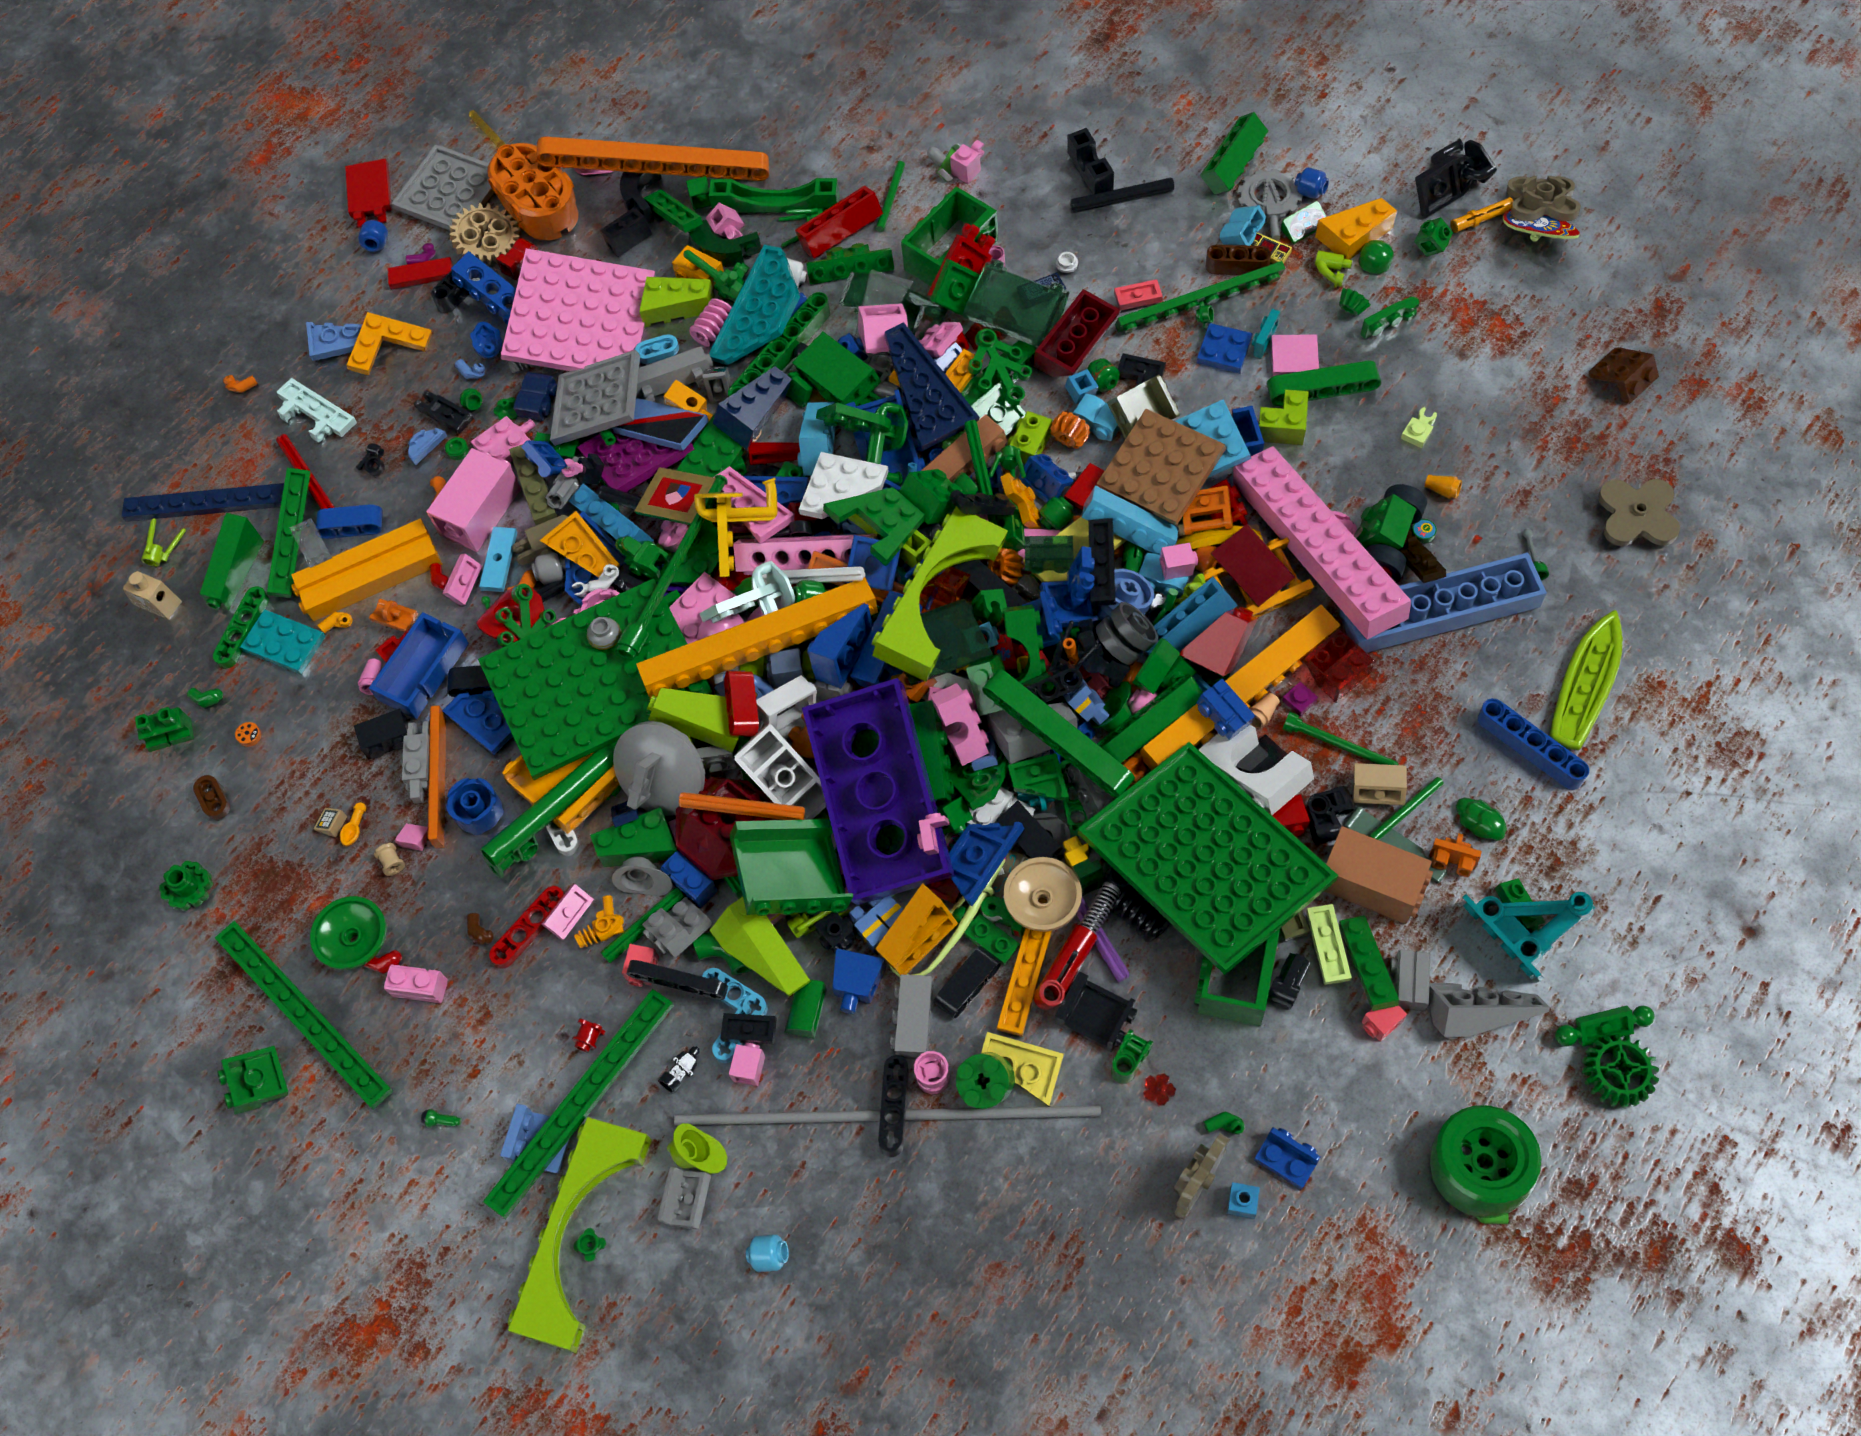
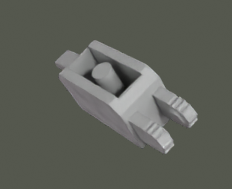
[402,721,430,804]

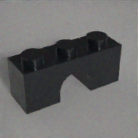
[1067,128,1114,194]

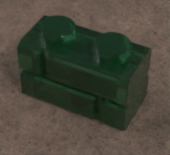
[1024,536,1074,574]

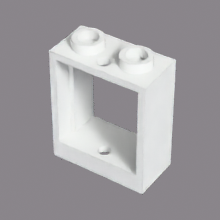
[756,675,817,739]

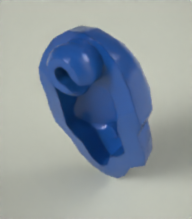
[470,322,502,359]

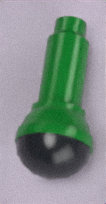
[421,1109,462,1128]

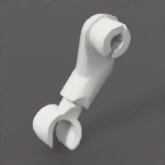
[572,564,619,597]

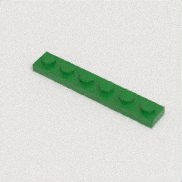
[267,467,311,598]

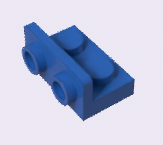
[1018,454,1074,503]
[1022,591,1063,648]
[1254,1127,1321,1190]

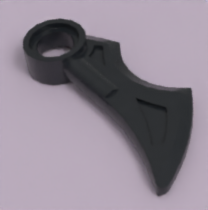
[733,520,813,542]

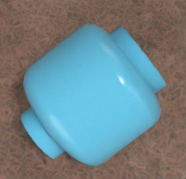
[746,1234,789,1272]

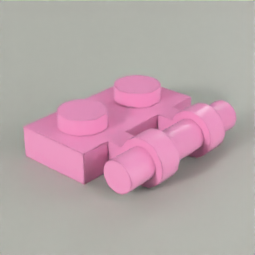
[918,322,963,358]

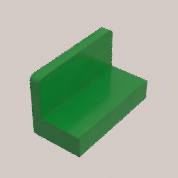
[1132,638,1180,694]

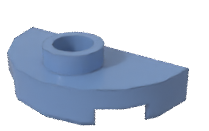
[408,428,447,466]

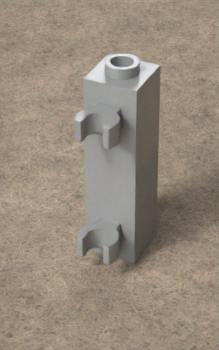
[636,346,713,402]

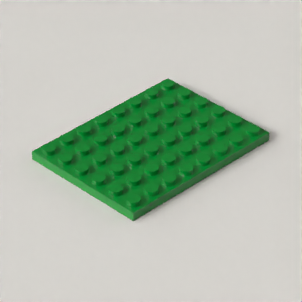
[478,578,713,780]
[1077,742,1338,975]

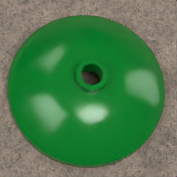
[310,896,387,970]

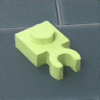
[1401,407,1437,448]

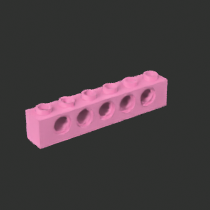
[733,534,878,575]

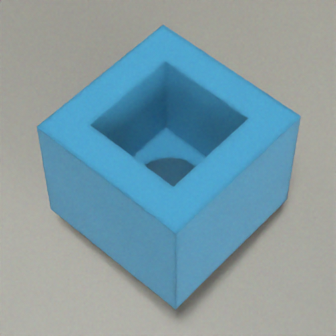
[1065,369,1098,404]
[1227,1182,1260,1219]

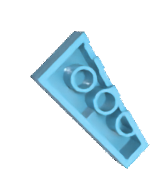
[798,402,836,476]

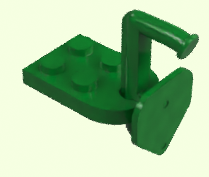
[816,402,908,485]

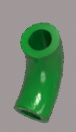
[693,932,752,975]

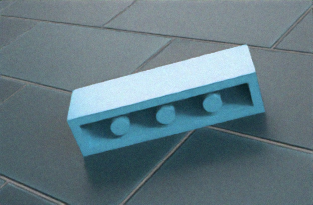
[1081,485,1179,555]

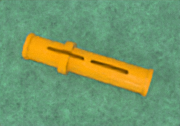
[1450,197,1514,233]

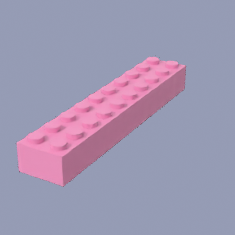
[1233,446,1411,640]

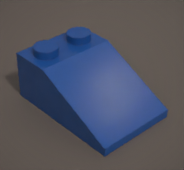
[808,603,873,689]

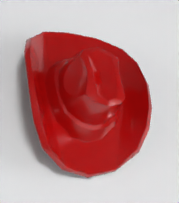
[476,587,544,642]

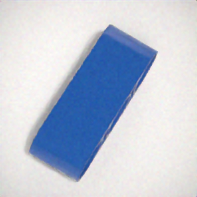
[315,505,383,539]

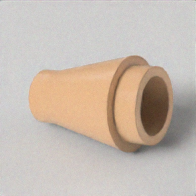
[1249,693,1280,729]

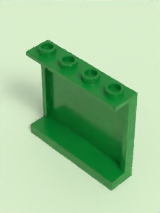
[852,700,954,802]
[729,819,853,916]

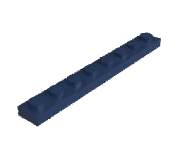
[121,483,284,522]

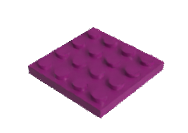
[577,430,695,493]

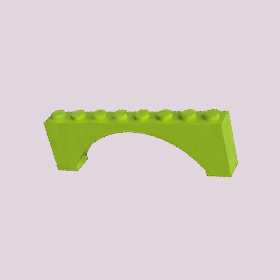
[872,506,1008,681]
[508,1117,652,1353]

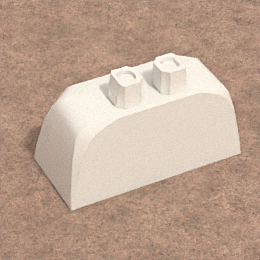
[734,724,826,820]

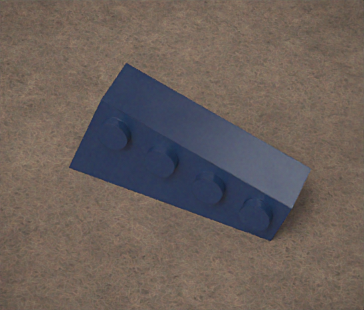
[713,366,792,450]

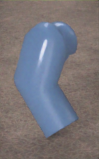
[454,359,485,379]

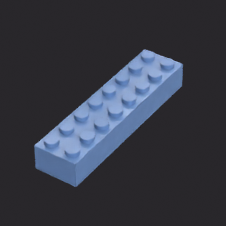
[1339,553,1547,656]

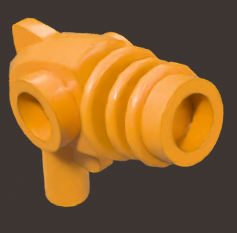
[574,895,624,948]

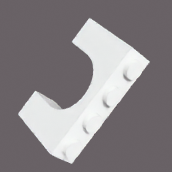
[1199,725,1314,815]

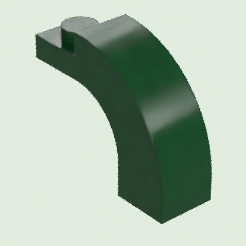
[688,220,762,267]

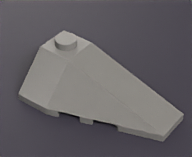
[1429,983,1550,1039]

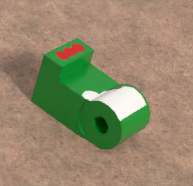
[981,896,1025,939]

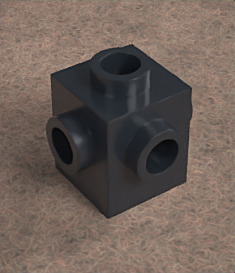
[814,912,856,954]

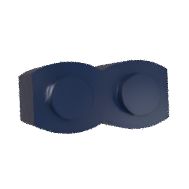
[514,372,557,421]

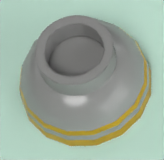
[587,617,622,650]

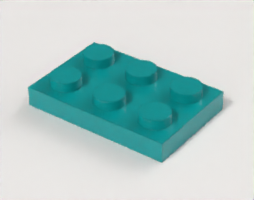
[240,609,326,675]

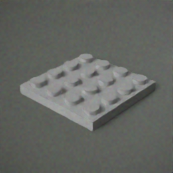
[391,144,494,230]
[550,350,640,446]

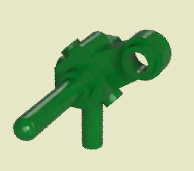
[683,250,750,303]

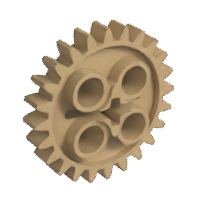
[450,203,520,266]

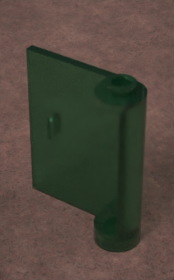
[881,598,993,686]

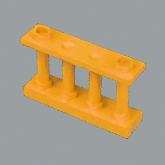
[1203,537,1314,618]

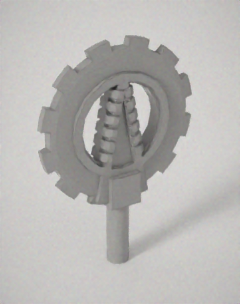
[1237,169,1303,241]

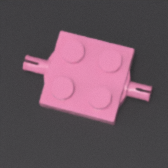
[471,416,536,463]

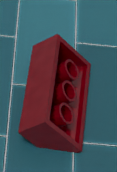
[1034,289,1121,377]

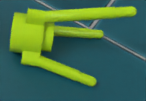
[141,518,186,567]
[787,910,851,938]

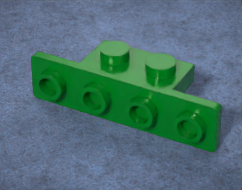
[806,243,894,284]

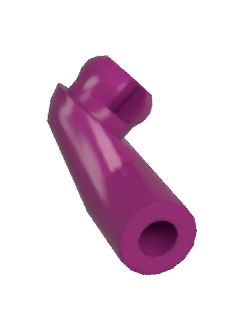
[406,243,436,265]

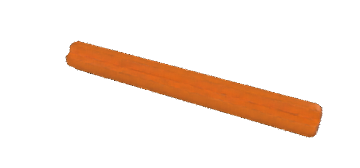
[679,792,805,820]

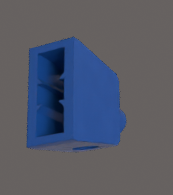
[833,949,886,1014]

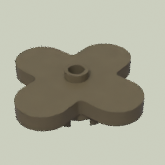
[1506,175,1581,221]
[1599,479,1680,546]
[1174,1133,1230,1220]

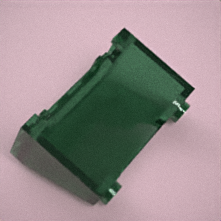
[962,259,1070,346]

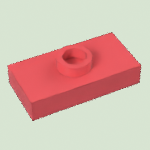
[1114,279,1163,310]

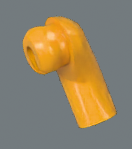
[317,612,353,634]

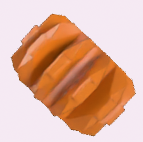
[1050,411,1090,449]
[987,548,1025,588]

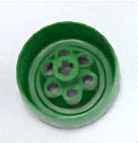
[1430,1105,1542,1218]

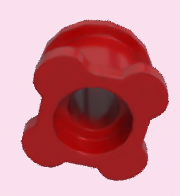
[572,1018,606,1053]

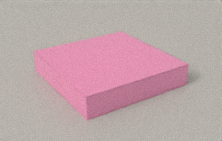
[1271,335,1319,376]

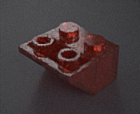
[1304,628,1375,703]

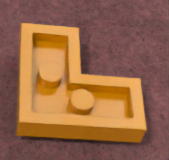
[1000,473,1042,529]

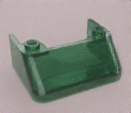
[838,271,948,340]

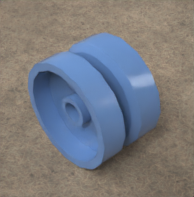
[1098,569,1154,621]

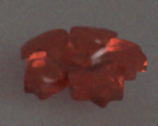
[1143,1073,1176,1106]

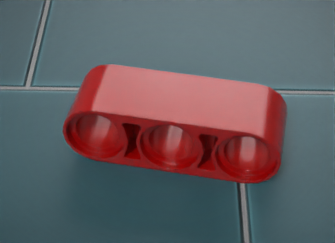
[724,671,759,737]

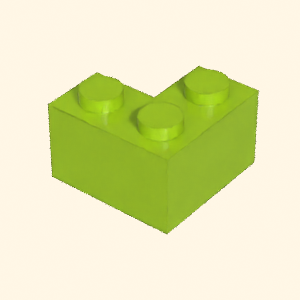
[1258,390,1309,445]

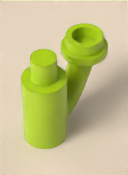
[1315,250,1352,288]

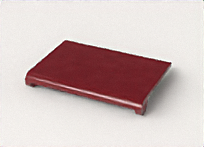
[1211,524,1295,607]

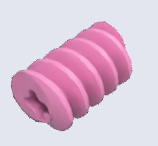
[689,299,732,347]

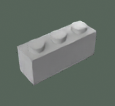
[890,974,934,1059]

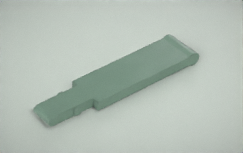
[1343,807,1448,884]

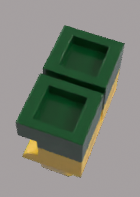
[1063,836,1103,896]

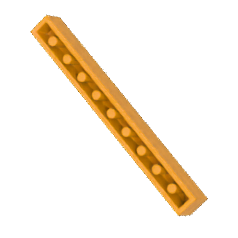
[636,578,878,700]
[1139,604,1341,771]

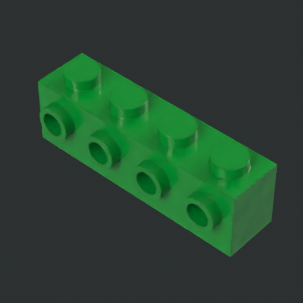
[1200,112,1268,194]

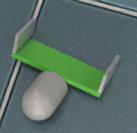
[927,143,961,182]

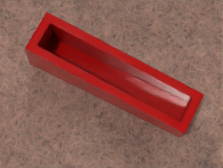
[748,442,800,465]

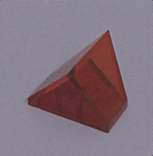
[921,567,971,608]

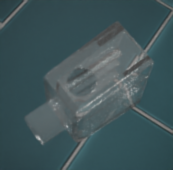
[290,518,332,568]

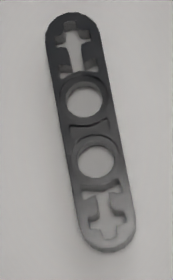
[626,960,728,1000]
[878,1055,909,1157]

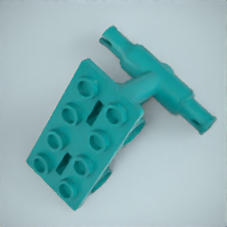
[1462,892,1596,981]

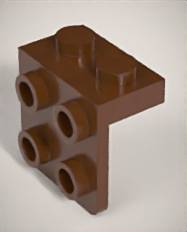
[1588,347,1659,404]

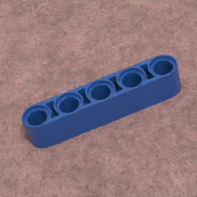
[1478,698,1589,790]

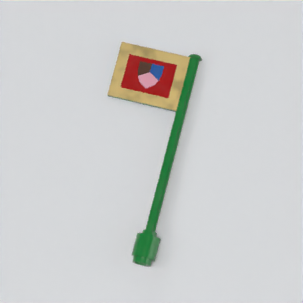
[616,467,728,660]

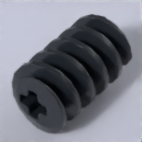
[1113,886,1170,942]

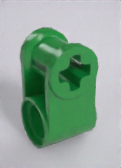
[1111,1029,1154,1084]

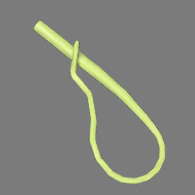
[889,859,1006,977]

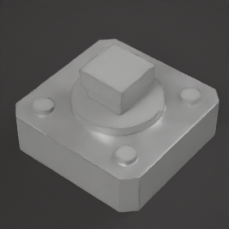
[696,746,737,777]

